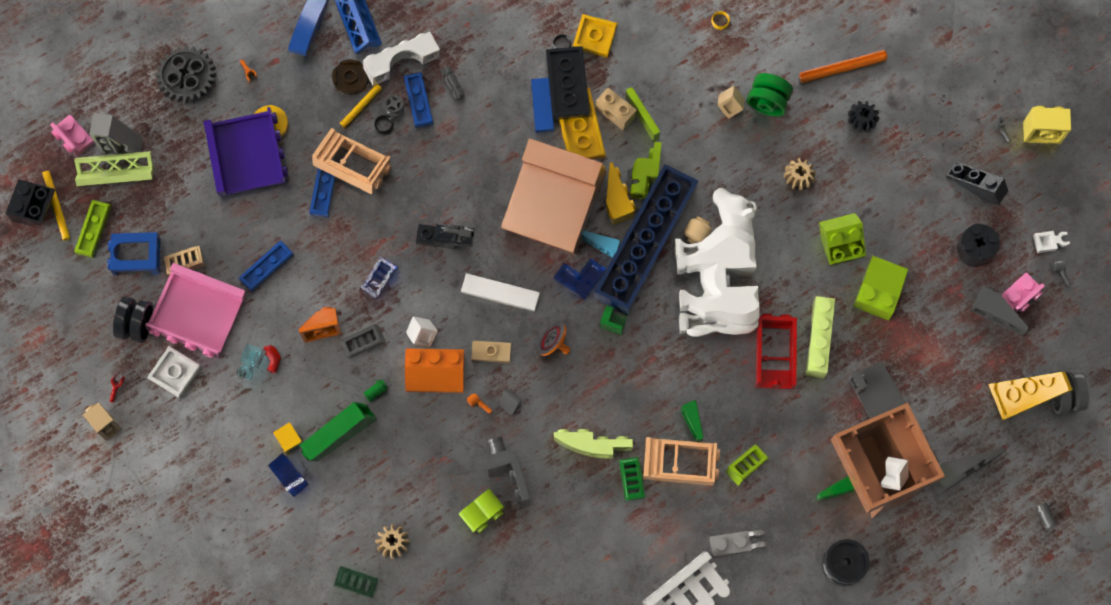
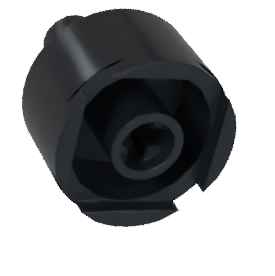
[957,223,1000,267]

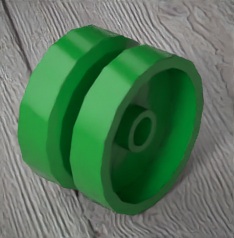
[746,73,794,117]

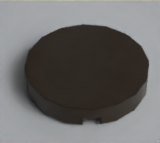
[332,59,369,96]

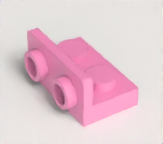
[50,115,95,157]
[1002,272,1045,313]

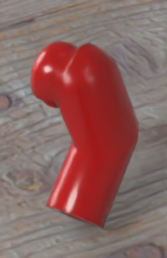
[263,345,281,374]

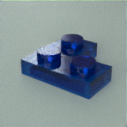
[553,258,606,300]

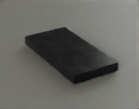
[546,46,590,120]

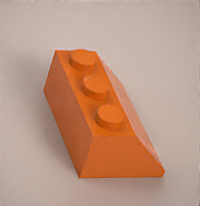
[405,348,465,393]

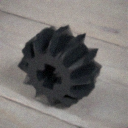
[847,100,880,133]

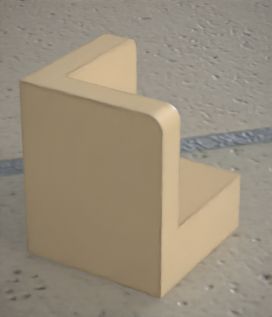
[718,86,745,119]

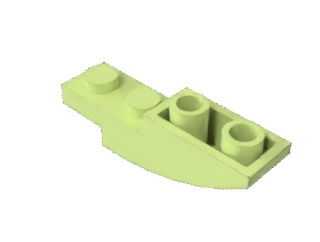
[554,429,633,459]

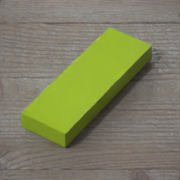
[625,87,660,142]
[74,200,112,258]

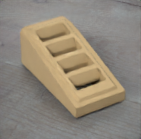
[164,246,205,276]

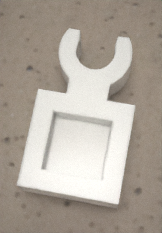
[1033,231,1070,253]

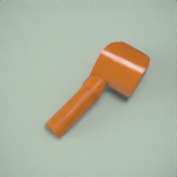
[240,59,257,82]
[466,394,492,414]

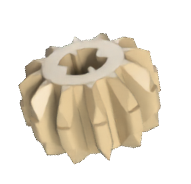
[784,158,816,191]
[375,524,410,559]

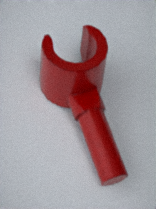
[109,374,125,402]

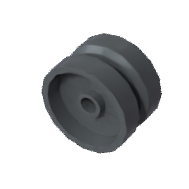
[1049,368,1089,414]

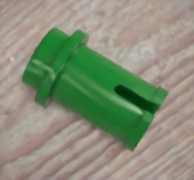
[363,379,388,402]

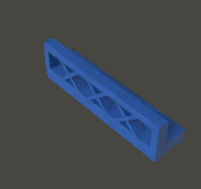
[335,0,382,54]

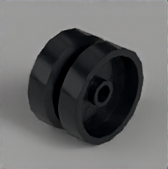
[113,297,154,343]
[822,539,870,587]

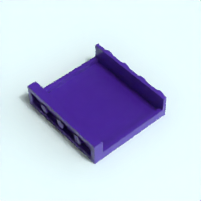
[203,107,288,197]

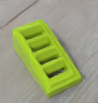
[725,444,769,486]

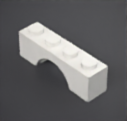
[363,32,440,86]

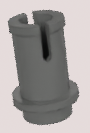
[1035,502,1057,529]

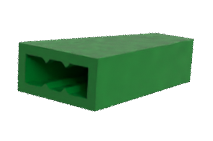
[300,402,378,462]

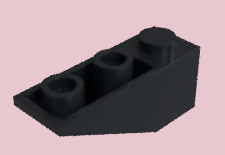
[946,161,1008,205]

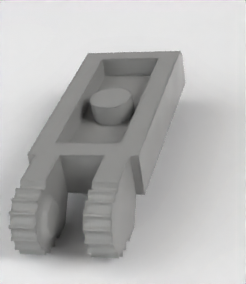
[709,530,767,557]

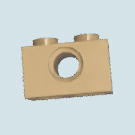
[595,88,637,131]
[83,402,122,441]

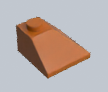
[299,307,342,343]

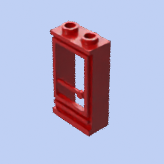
[755,313,797,389]

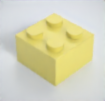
[1023,106,1071,144]

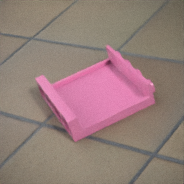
[145,263,246,358]

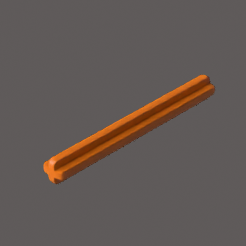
[799,50,888,83]

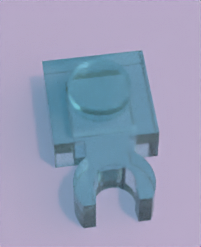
[237,343,266,380]

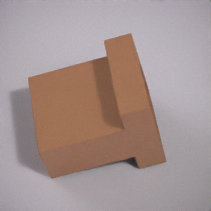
[501,138,607,255]
[831,403,945,518]

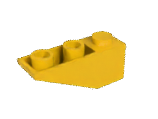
[606,162,636,225]

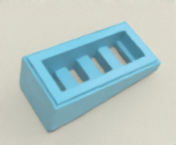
[582,231,620,258]

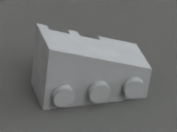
[89,112,144,159]

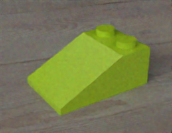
[853,255,908,321]

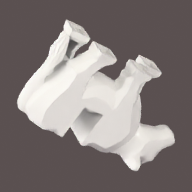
[674,188,759,337]

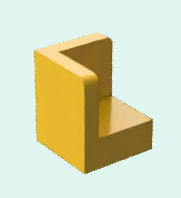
[273,422,302,456]

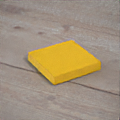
[573,14,618,58]

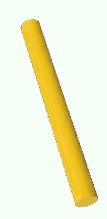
[42,171,70,241]

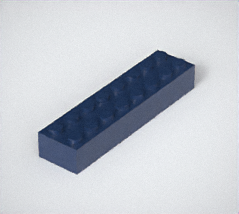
[594,164,699,315]

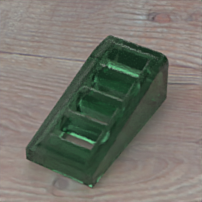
[333,566,378,598]

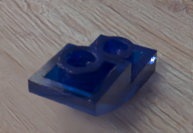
[268,453,309,497]

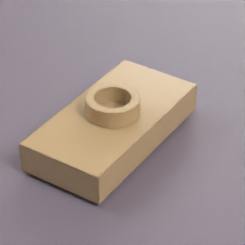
[471,341,511,363]

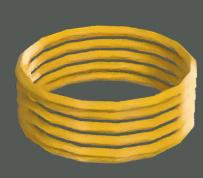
[711,11,730,30]

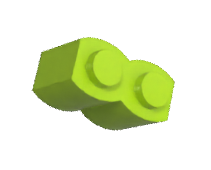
[459,489,505,534]

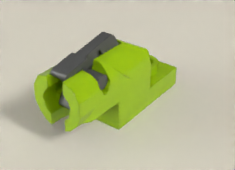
[627,141,662,200]

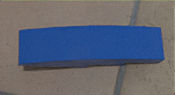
[288,0,328,56]

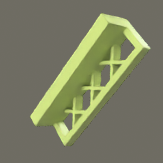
[75,151,155,186]

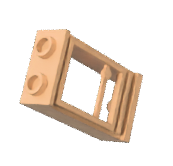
[312,128,392,194]
[643,437,720,486]

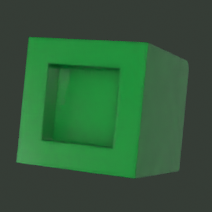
[600,305,627,335]

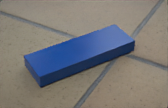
[404,72,434,128]
[531,78,554,133]
[309,168,336,217]
[238,240,294,293]

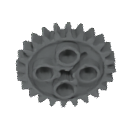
[155,45,217,104]

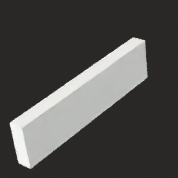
[461,273,540,312]

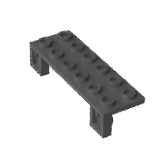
[847,361,939,463]

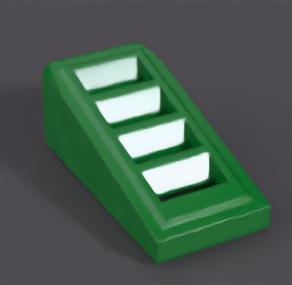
[680,400,703,442]
[619,457,645,501]
[816,476,855,501]

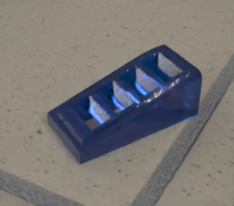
[360,256,398,298]

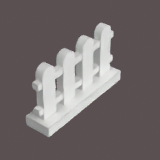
[642,552,730,605]

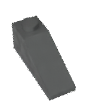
[969,286,1028,336]

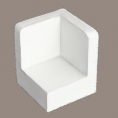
[406,316,437,347]
[881,457,909,491]

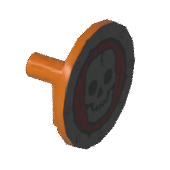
[537,322,570,356]

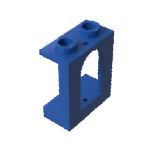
[107,232,161,276]

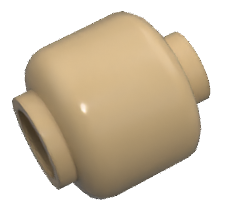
[684,216,712,244]

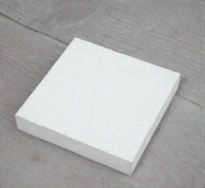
[147,346,202,398]

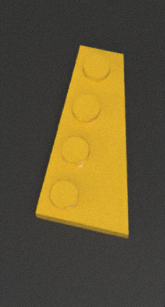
[988,372,1072,420]

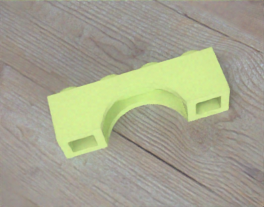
[805,296,835,379]

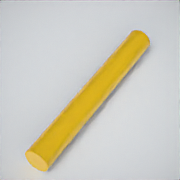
[339,84,382,128]

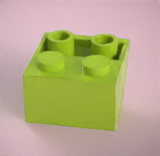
[819,213,866,265]

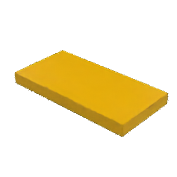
[559,87,606,160]

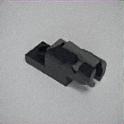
[416,223,475,249]

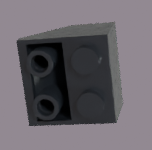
[5,179,55,226]

